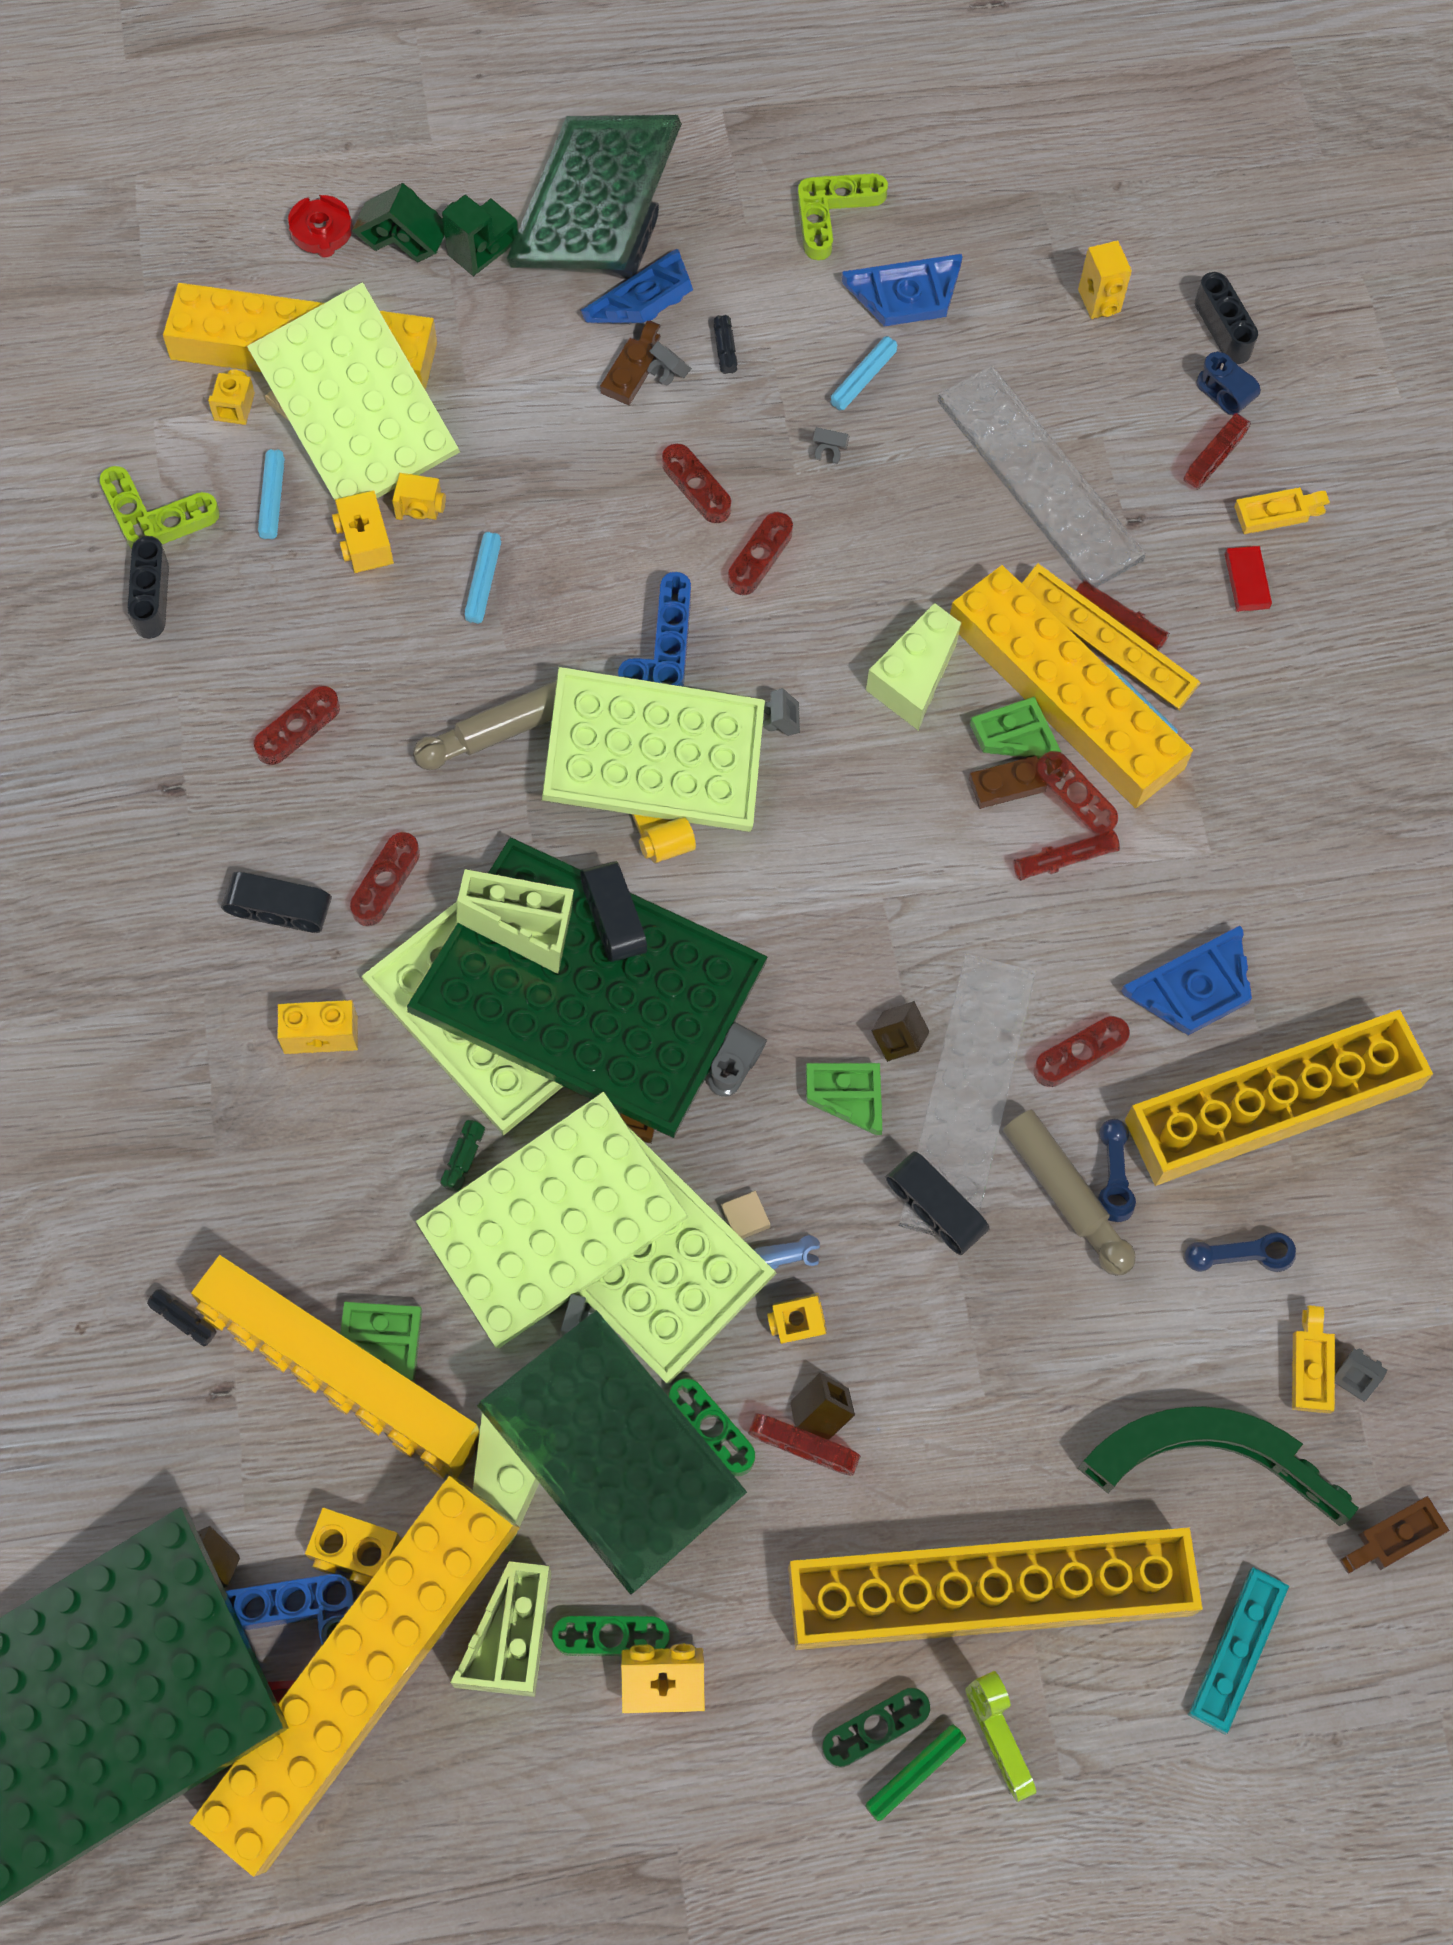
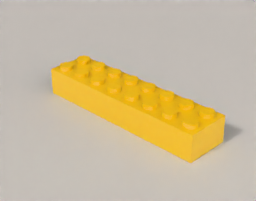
[163,283,437,391]
[950,565,1193,809]
[1125,1009,1433,1186]
[191,1255,480,1479]

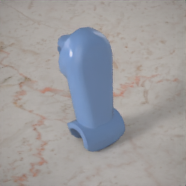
[753,1235,820,1269]

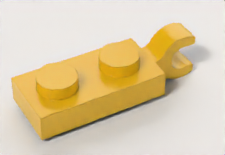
[1234,487,1330,534]
[1292,1305,1335,1414]

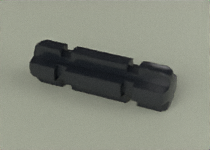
[714,315,738,374]
[147,1289,216,1346]

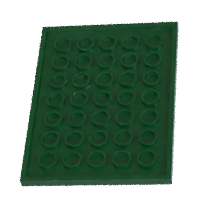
[407,837,768,1138]
[0,1507,289,1907]

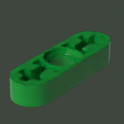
[669,1379,755,1476]
[552,1616,670,1656]

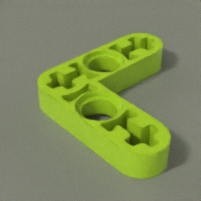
[797,173,888,260]
[99,466,220,549]
[965,1671,1037,1802]

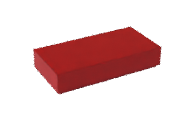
[1225,546,1272,612]

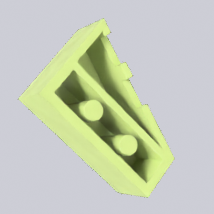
[866,603,961,731]
[457,869,574,974]
[473,1404,557,1553]
[450,1561,551,1697]

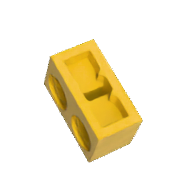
[305,1508,401,1587]

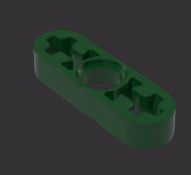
[821,1688,930,1768]

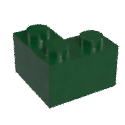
[352,183,445,263]
[442,194,519,277]

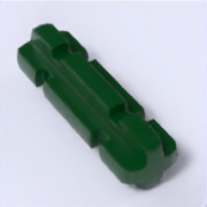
[440,1120,485,1191]

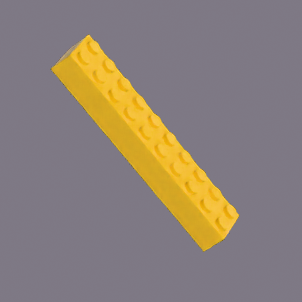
[190,1476,521,1877]
[788,1527,1203,1650]

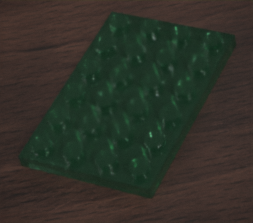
[507,115,682,270]
[477,1310,747,1595]

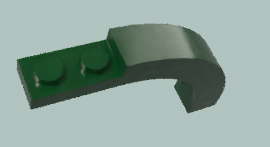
[1077,1406,1359,1526]

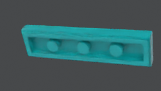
[1188,1567,1289,1735]

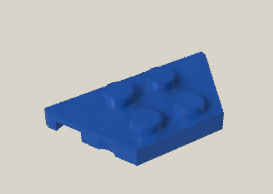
[581,249,693,323]
[842,254,963,326]
[1121,926,1252,1036]

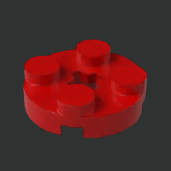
[288,195,353,258]

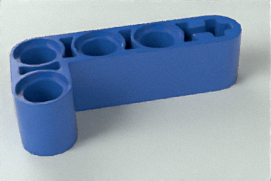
[618,572,691,687]
[225,1574,357,1645]

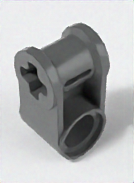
[708,1022,767,1097]

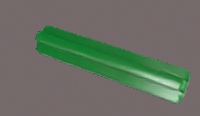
[865,1724,966,1821]

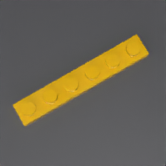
[1022,563,1201,711]

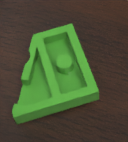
[970,697,1061,759]
[806,1063,883,1135]
[340,1302,422,1383]

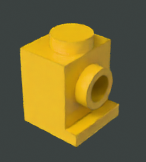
[208,369,255,425]
[392,473,446,520]
[767,1293,827,1344]

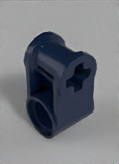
[1196,352,1261,416]

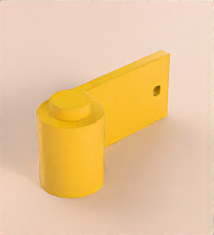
[632,814,696,863]

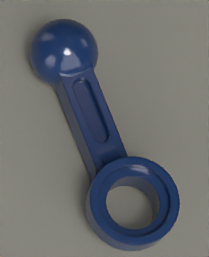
[1098,1119,1136,1222]
[1184,1232,1296,1272]

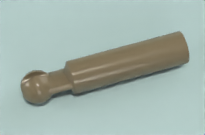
[413,680,557,770]
[1003,1109,1135,1276]

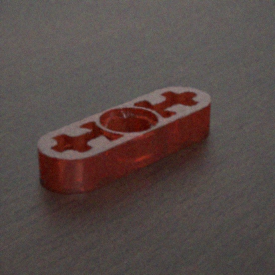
[1183,413,1251,490]
[662,443,731,523]
[728,512,793,595]
[254,686,340,765]
[1036,751,1118,834]
[350,832,420,926]
[1034,1016,1130,1087]
[748,1413,861,1476]

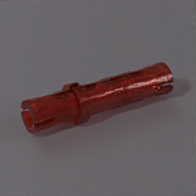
[1076,580,1170,651]
[1013,830,1120,881]

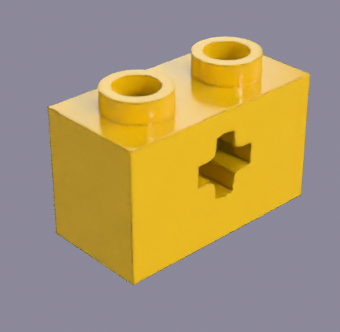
[1078,240,1132,319]
[332,490,394,573]
[278,1000,358,1054]
[621,1643,705,1713]

